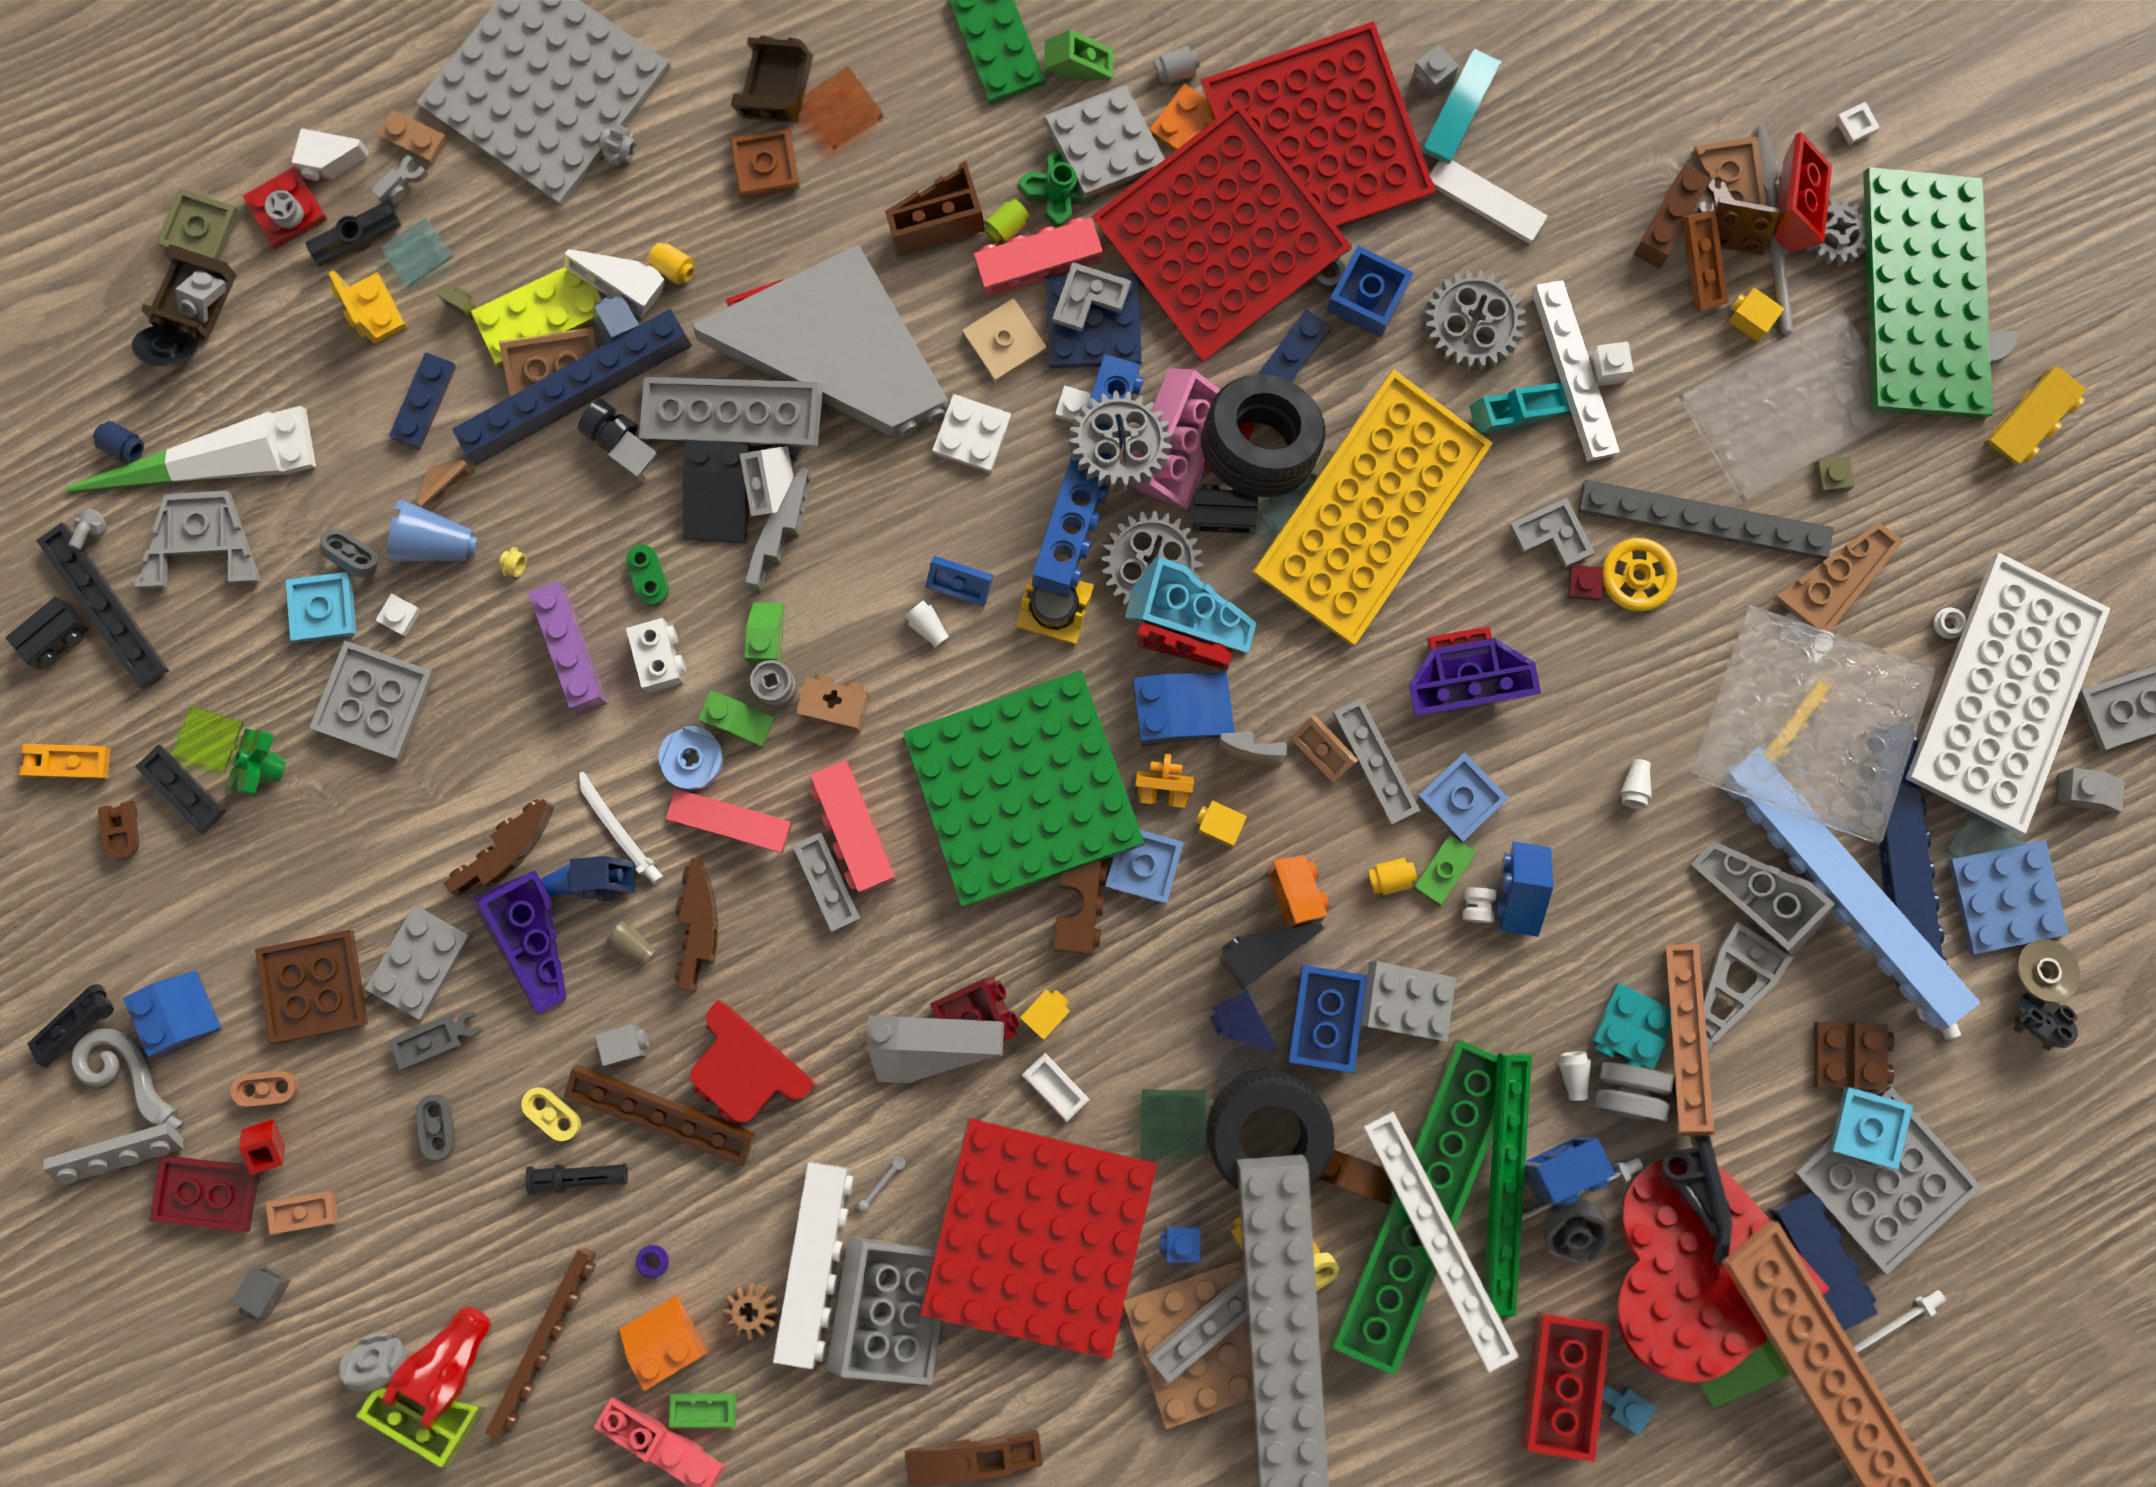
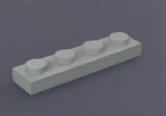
[1332,698,1420,826]
[43,1123,184,1185]
[1147,1273,1247,1383]

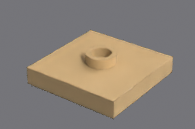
[962,298,1047,383]

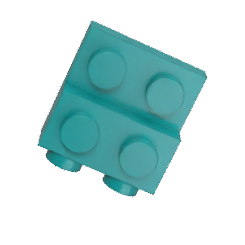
[1589,983,1672,1070]

